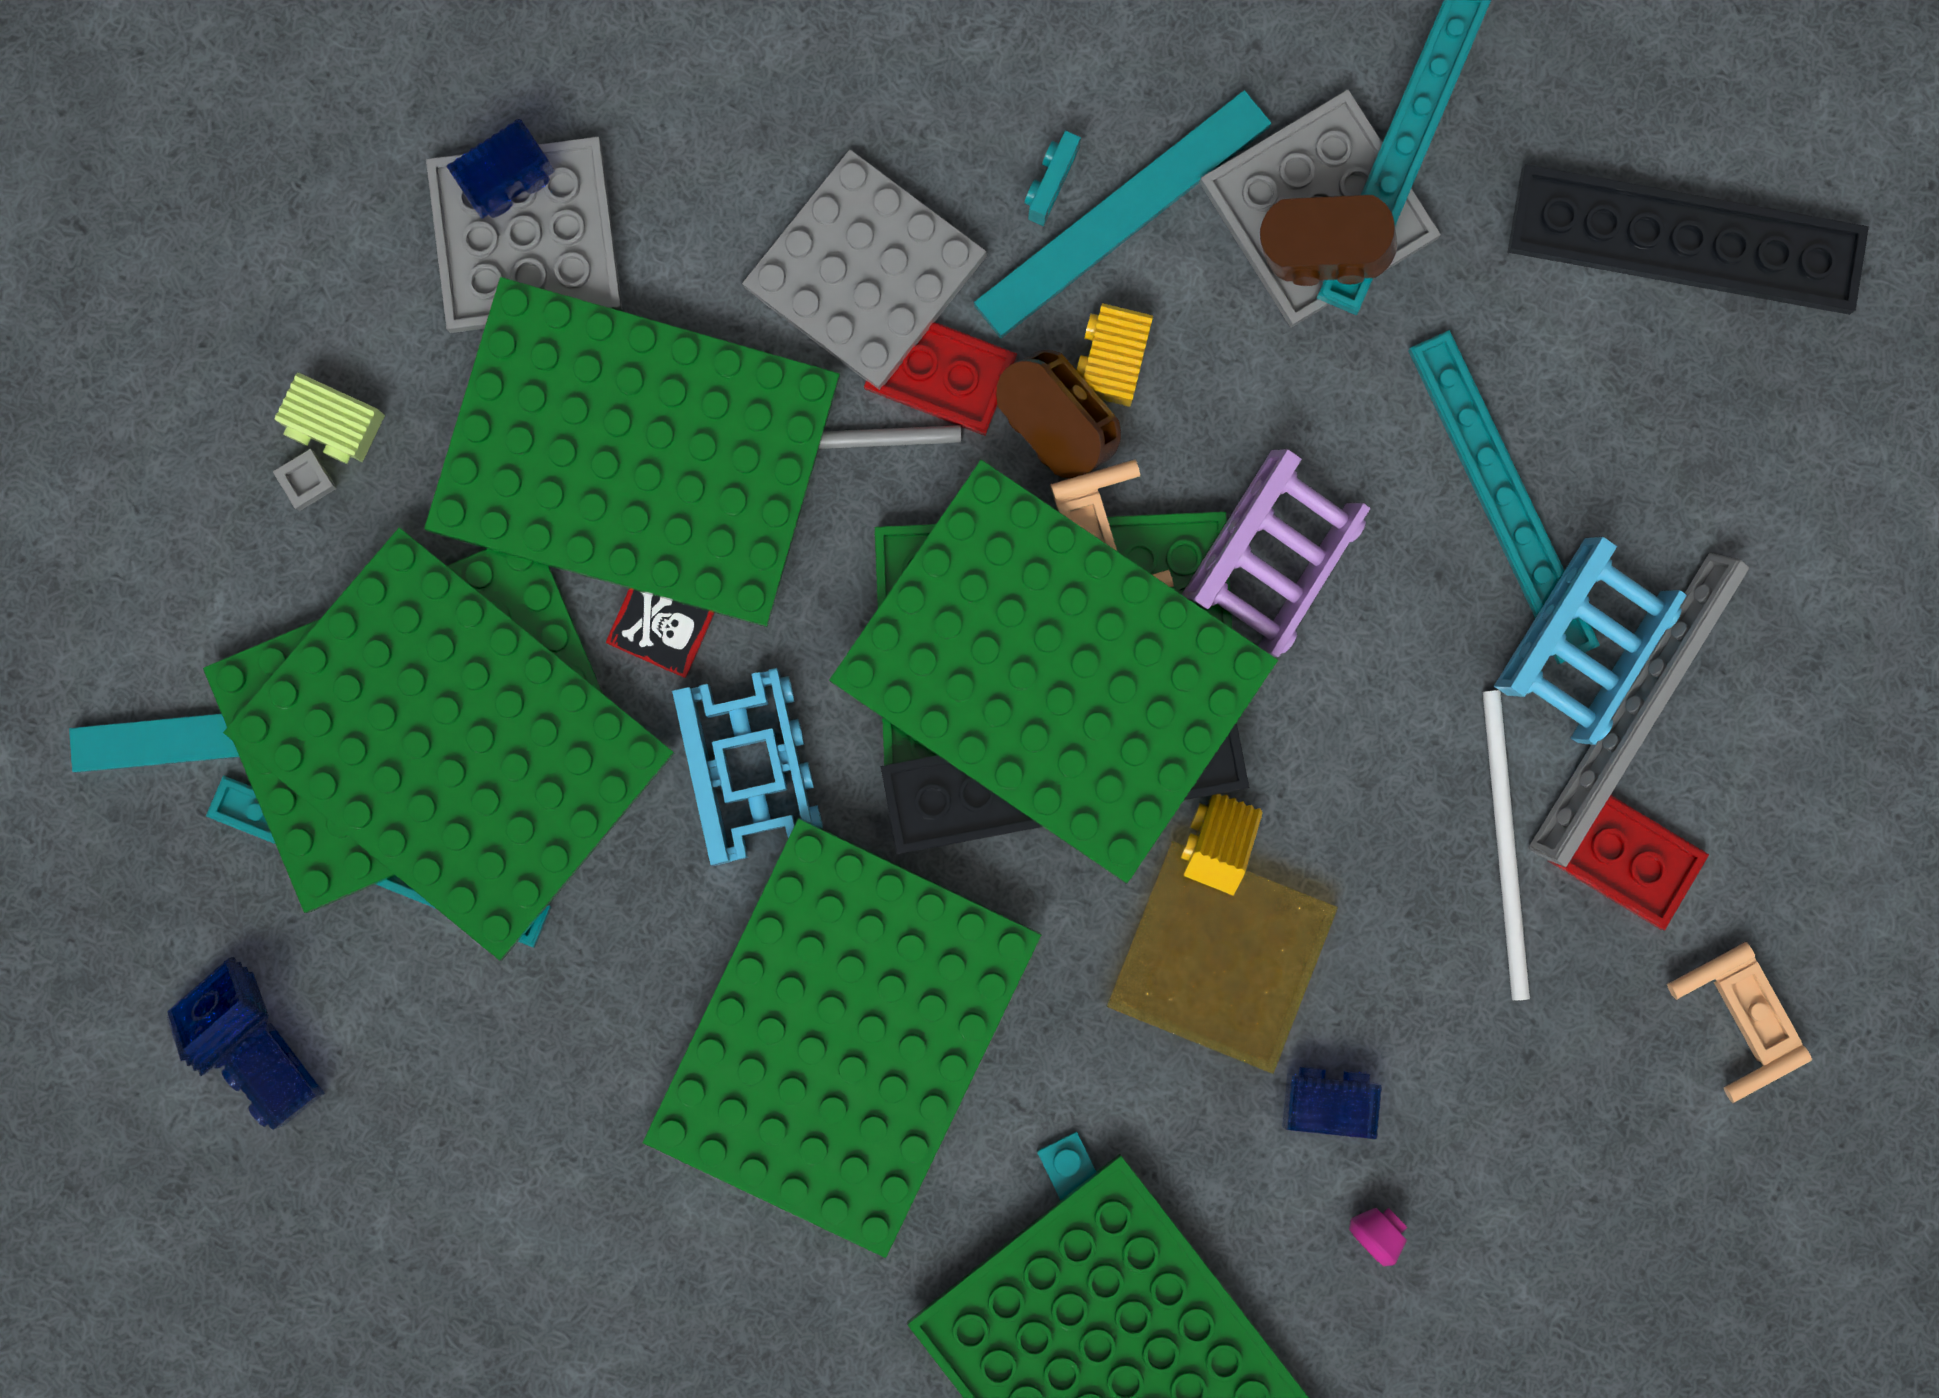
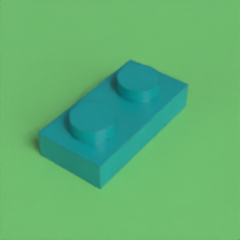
[1024,130,1081,226]

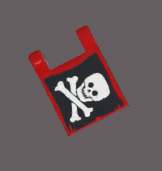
[606,589,715,678]

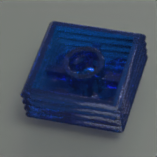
[167,957,269,1076]

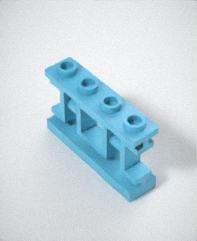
[672,668,823,866]

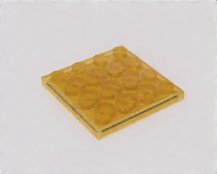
[1106,841,1338,1074]

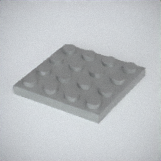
[1199,90,1441,328]
[426,137,623,333]
[742,150,987,390]

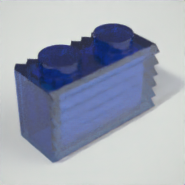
[446,118,555,219]
[219,1023,325,1130]
[1282,1066,1382,1139]

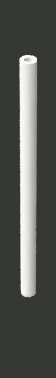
[1483,690,1530,1000]

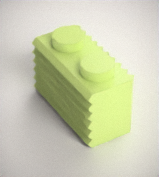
[275,373,385,464]

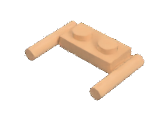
[1050,460,1174,587]
[1667,942,1812,1103]

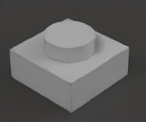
[273,449,337,511]

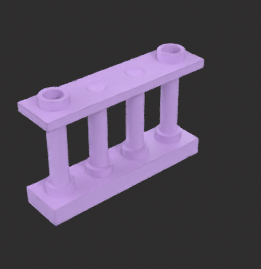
[1182,449,1370,657]

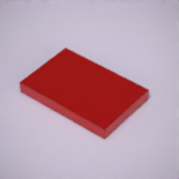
[864,322,1017,436]
[1547,795,1709,930]

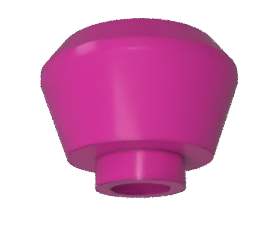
[1349,1208,1407,1267]

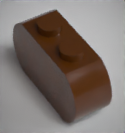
[1260,195,1397,286]
[996,350,1121,478]

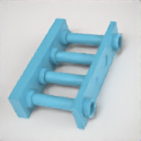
[1494,537,1687,745]

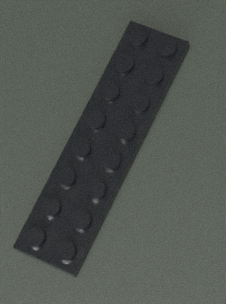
[1507,164,1869,315]
[880,722,1250,855]

